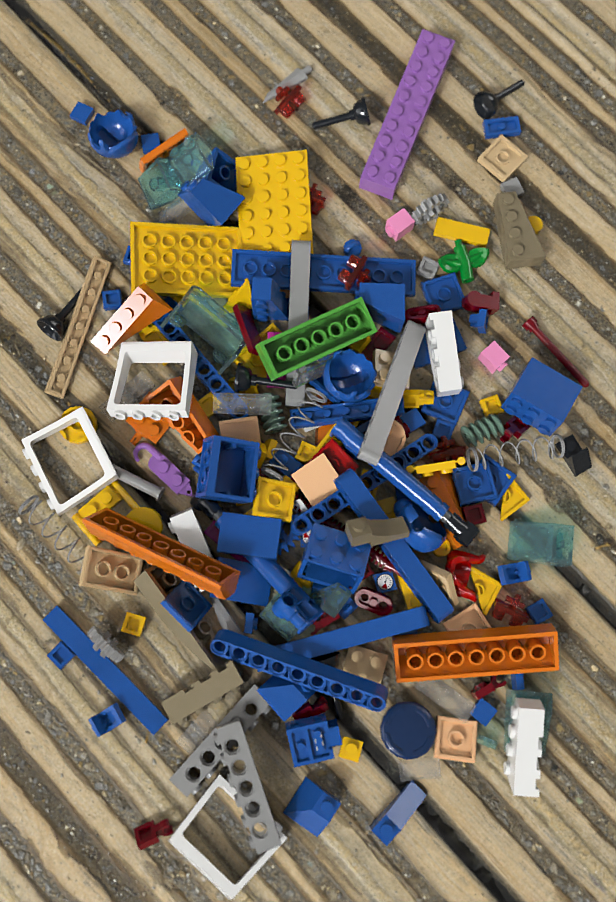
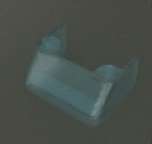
[160,285,245,375]

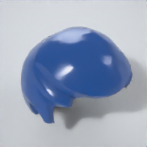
[88,109,138,158]
[323,349,377,403]

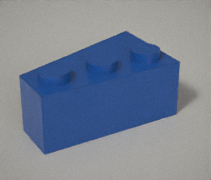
[251,277,289,322]

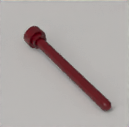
[522,316,589,388]

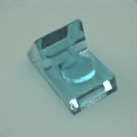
[309,582,352,617]

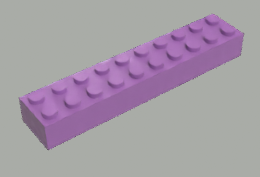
[359,29,455,200]

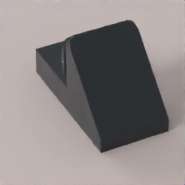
[555,434,592,477]

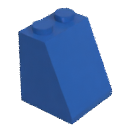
[178,178,245,226]
[354,283,405,333]

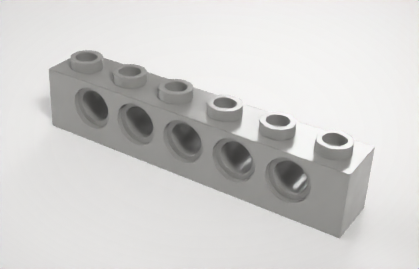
[169,684,271,797]
[213,718,282,855]

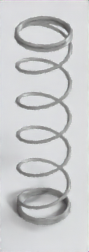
[261,387,328,481]
[466,434,565,472]
[18,495,84,573]

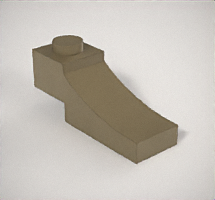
[345,516,410,547]

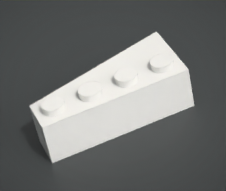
[424,310,464,397]
[168,507,214,592]
[503,698,545,797]

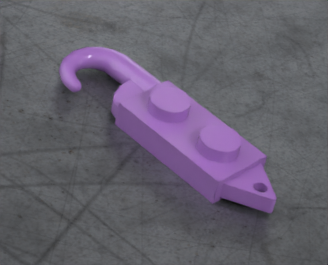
[133,442,193,497]

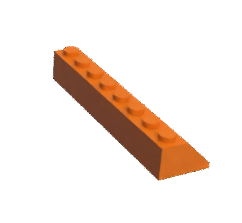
[82,507,240,600]
[392,623,559,683]

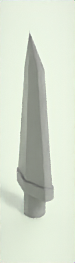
[263,65,312,103]
[207,591,245,636]

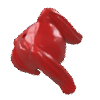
[445,550,486,602]

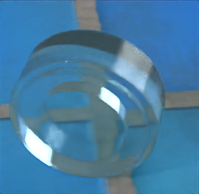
[476,735,498,750]

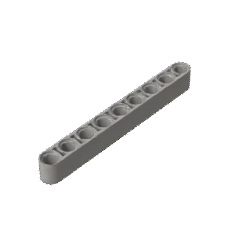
[285,240,311,407]
[357,320,426,466]

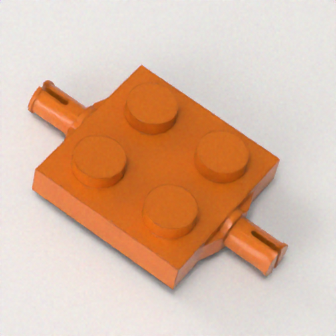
[125,391,170,446]

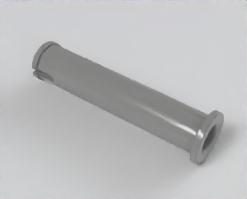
[113,464,165,501]

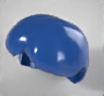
[393,498,447,553]

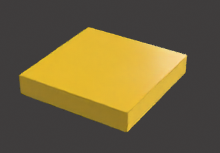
[252,476,297,523]

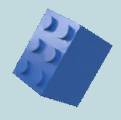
[501,357,583,437]
[196,435,261,504]
[297,523,371,594]

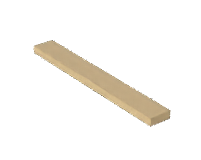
[44,255,112,399]

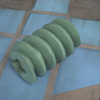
[256,392,287,435]
[460,414,504,447]

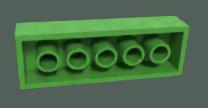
[255,297,378,381]

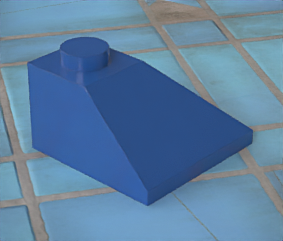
[195,147,237,192]
[257,675,316,721]
[283,777,341,837]

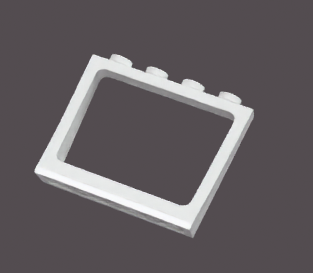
[106,341,198,421]
[21,406,119,516]
[168,774,287,900]

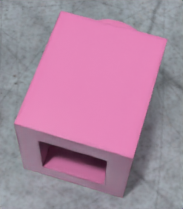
[385,208,415,241]
[478,341,510,374]

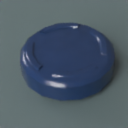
[380,701,437,760]

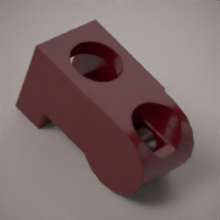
[461,291,500,315]

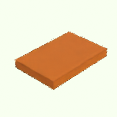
[139,128,189,173]

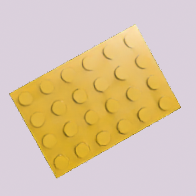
[235,150,314,254]
[130,221,242,298]

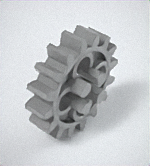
[411,193,450,225]
[87,626,125,664]

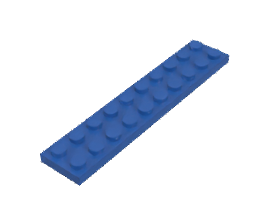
[231,249,416,297]

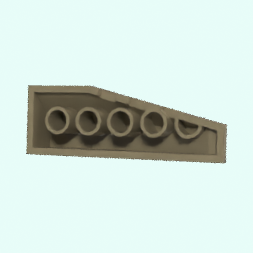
[134,565,229,671]

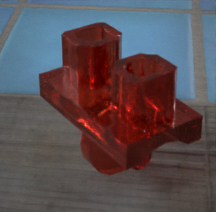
[273,84,306,119]
[310,183,326,216]
[338,254,371,291]
[428,436,467,464]
[492,594,530,626]

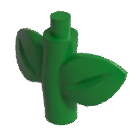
[438,239,489,284]

